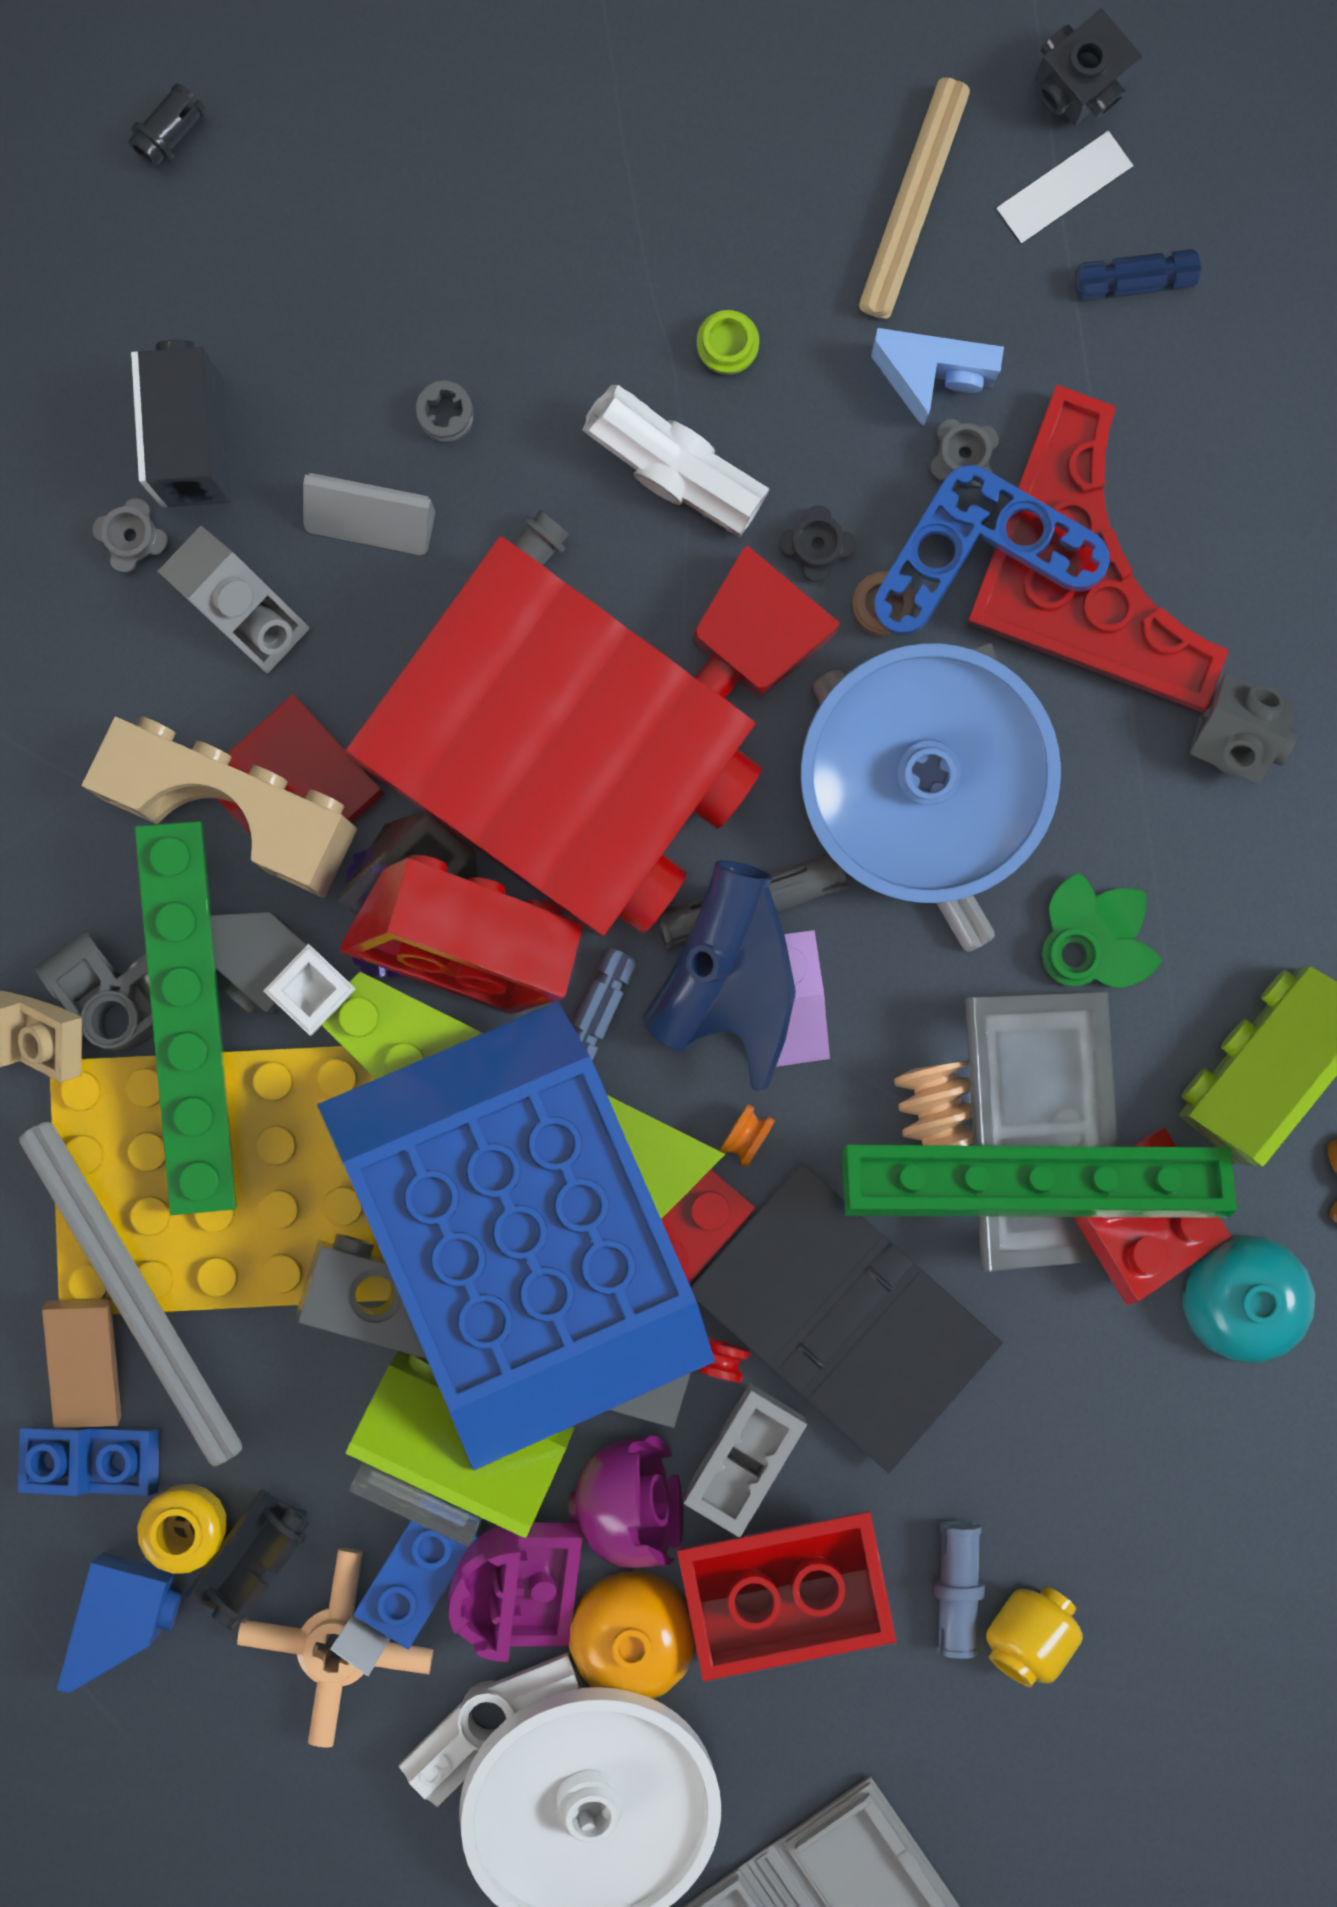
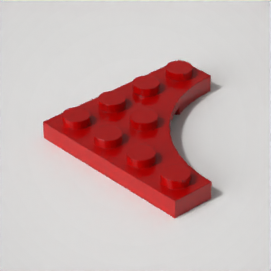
[966,385,1229,713]

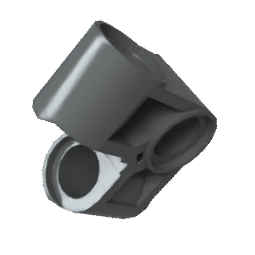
[35,929,154,1052]

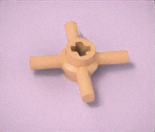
[237,1548,434,1747]

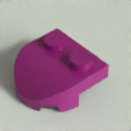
[447,1523,583,1662]

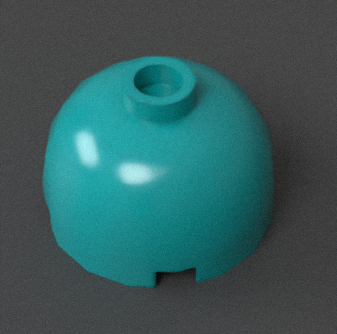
[1182,1235,1315,1364]

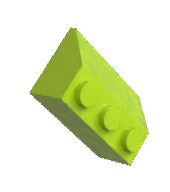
[1178,966,1337,1167]
[345,1351,575,1539]

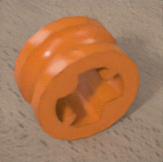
[719,1104,775,1168]

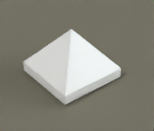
[263,944,356,1036]

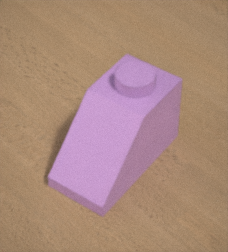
[776,930,830,1067]

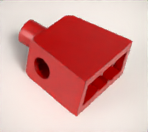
[693,546,840,699]

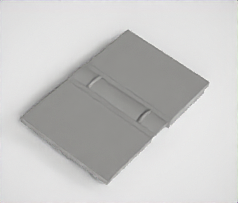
[683,1775,960,1907]

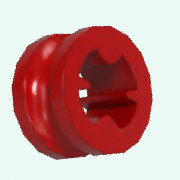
[696,1337,750,1383]

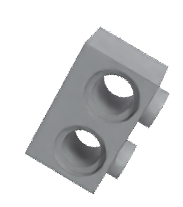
[683,1383,807,1538]

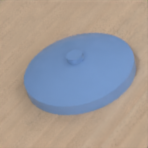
[801,643,1061,903]

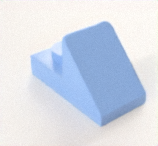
[871,328,1004,426]

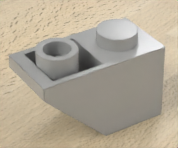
[157,526,310,674]

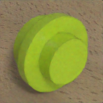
[696,310,759,375]

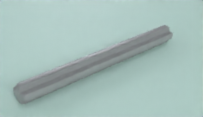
[19,1122,242,1466]

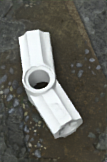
[582,385,769,538]
[399,1652,584,1807]

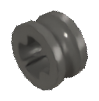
[416,380,474,443]

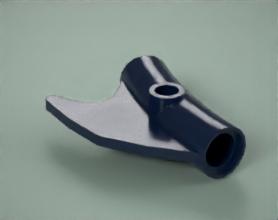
[642,860,796,1091]

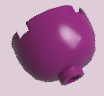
[569,1435,684,1568]

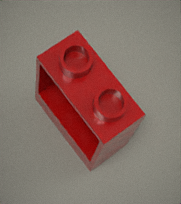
[345,535,762,936]

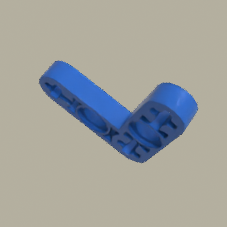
[875,465,1110,636]

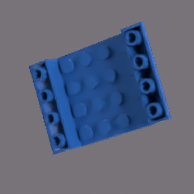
[317,1001,715,1471]

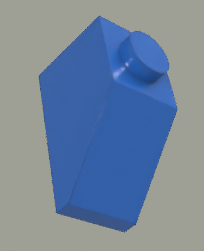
[56,1552,182,1693]

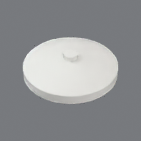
[459,1687,721,1907]

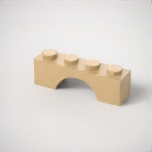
[81,716,357,898]

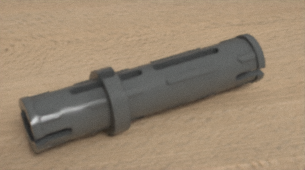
[657,854,848,951]

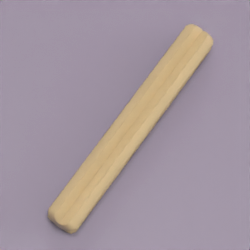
[859,77,970,319]

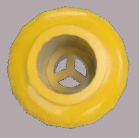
[137,1483,228,1574]
[986,1586,1083,1688]

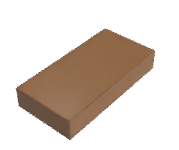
[42,1298,122,1428]

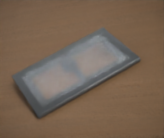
[965,992,1118,1272]

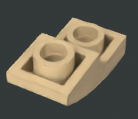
[0,990,82,1082]

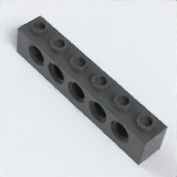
[296,1233,691,1428]

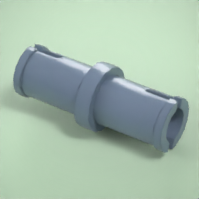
[934,1521,985,1659]

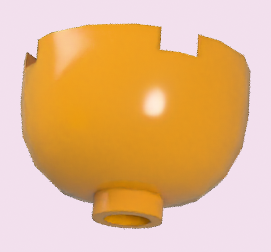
[569,1570,695,1699]

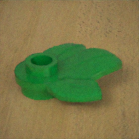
[1041,873,1162,989]

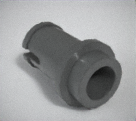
[512,510,569,565]

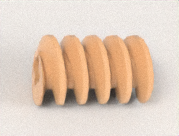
[894,1060,974,1146]

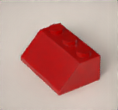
[340,855,584,1014]
[677,1510,896,1682]

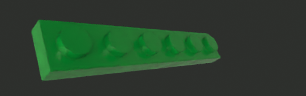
[135,821,237,1215]
[842,1145,1237,1218]

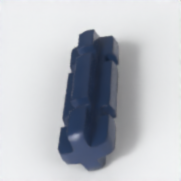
[1076,249,1201,300]

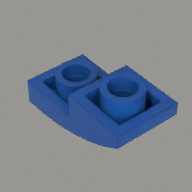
[18,1426,160,1496]

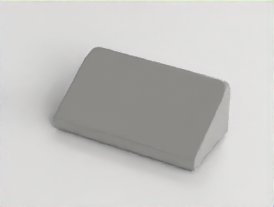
[303,473,436,556]

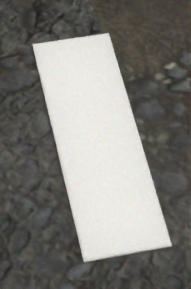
[997,131,1133,243]
[330,1603,390,1676]

